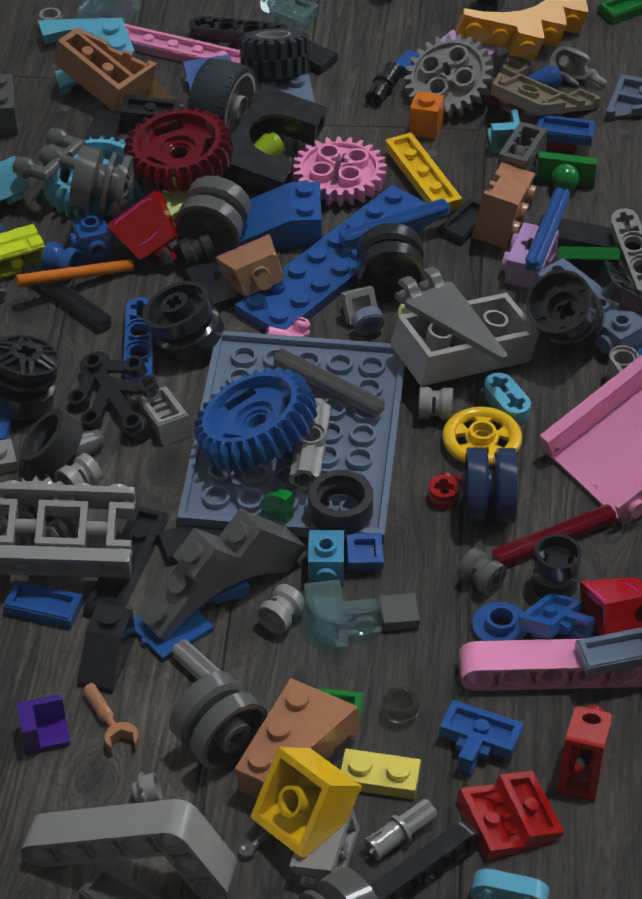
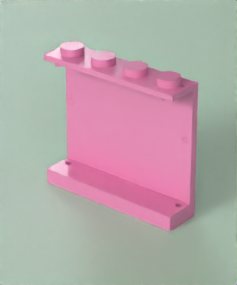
[540,355,642,526]

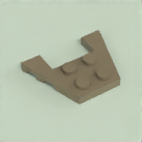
[490,57,602,116]

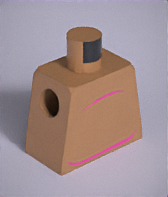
[216,234,284,296]

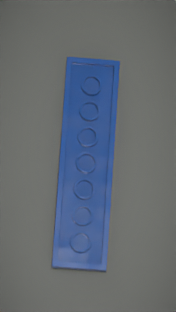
[235,185,435,332]

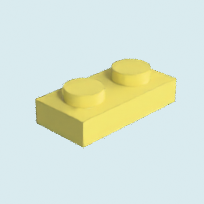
[341,748,421,800]

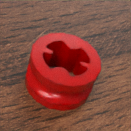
[428,475,459,509]

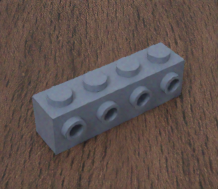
[534,258,642,356]

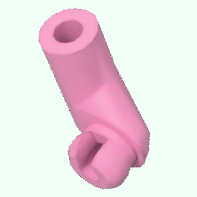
[266,317,310,337]

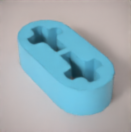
[484,373,531,425]
[470,869,550,899]

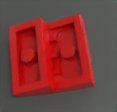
[456,771,564,860]

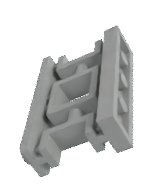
[0,480,136,578]

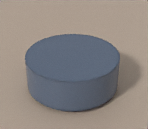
[351,306,385,336]

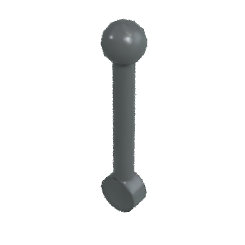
[239,830,272,861]

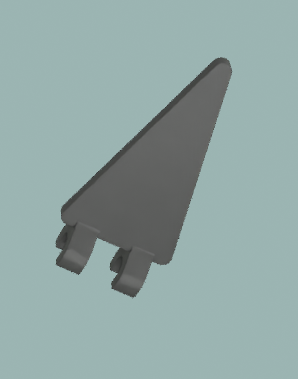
[395,266,507,362]

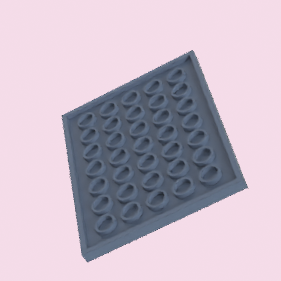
[177,331,405,544]

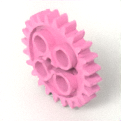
[293,137,387,206]

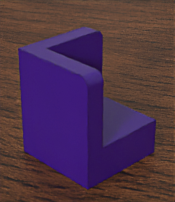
[17,694,71,755]

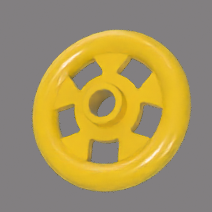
[442,407,522,467]

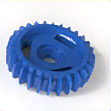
[194,367,318,472]

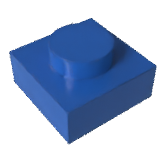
[346,533,384,571]

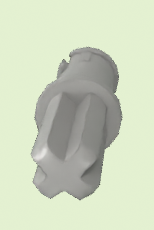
[363,799,437,861]

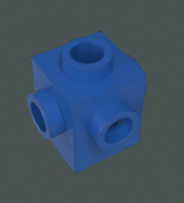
[69,214,115,266]

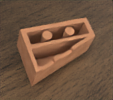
[54,28,157,111]
[471,162,537,249]
[235,678,361,799]

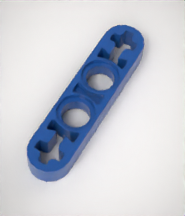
[123,297,154,388]

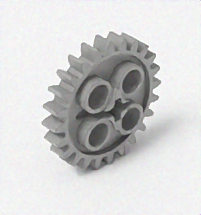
[404,34,495,119]

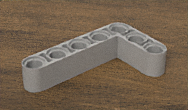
[21,799,238,899]

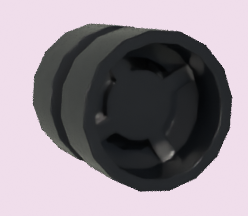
[532,534,582,598]

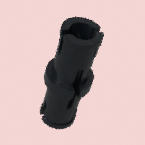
[365,61,402,107]

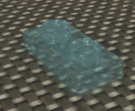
[261,0,319,26]

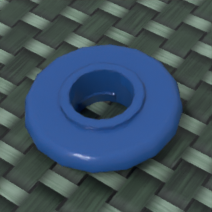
[472,602,527,641]

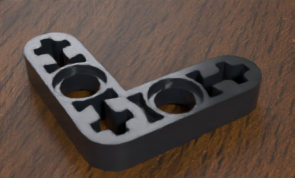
[597,260,642,315]

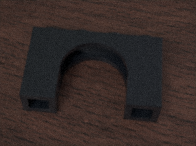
[222,85,327,195]

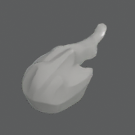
[550,46,607,88]

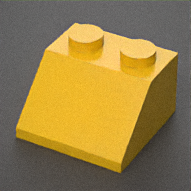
[250,747,362,857]

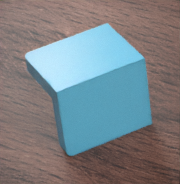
[487,109,520,153]

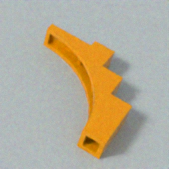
[455,0,589,61]

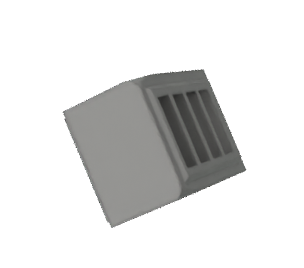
[136,386,192,446]

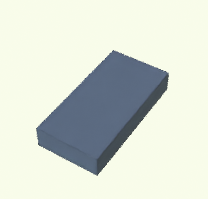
[575,627,642,677]

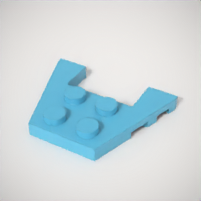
[38,18,136,95]

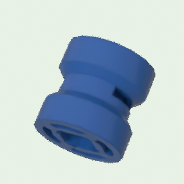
[41,241,83,271]

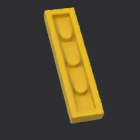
[385,132,462,211]

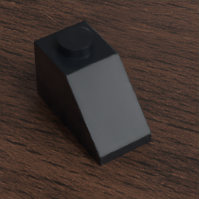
[77,603,136,693]

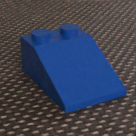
[232,181,322,250]

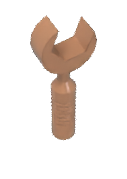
[82,683,140,756]

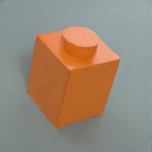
[409,91,444,140]

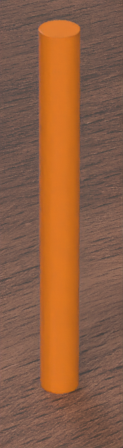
[14,259,134,287]

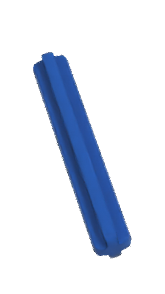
[525,187,570,272]
[339,199,450,248]

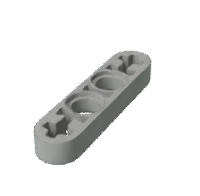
[610,208,642,291]

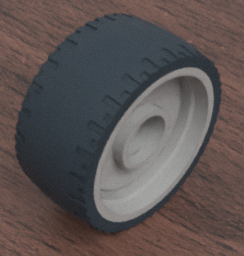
[187,58,258,145]

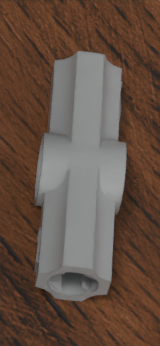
[289,398,331,491]

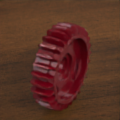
[123,106,233,195]

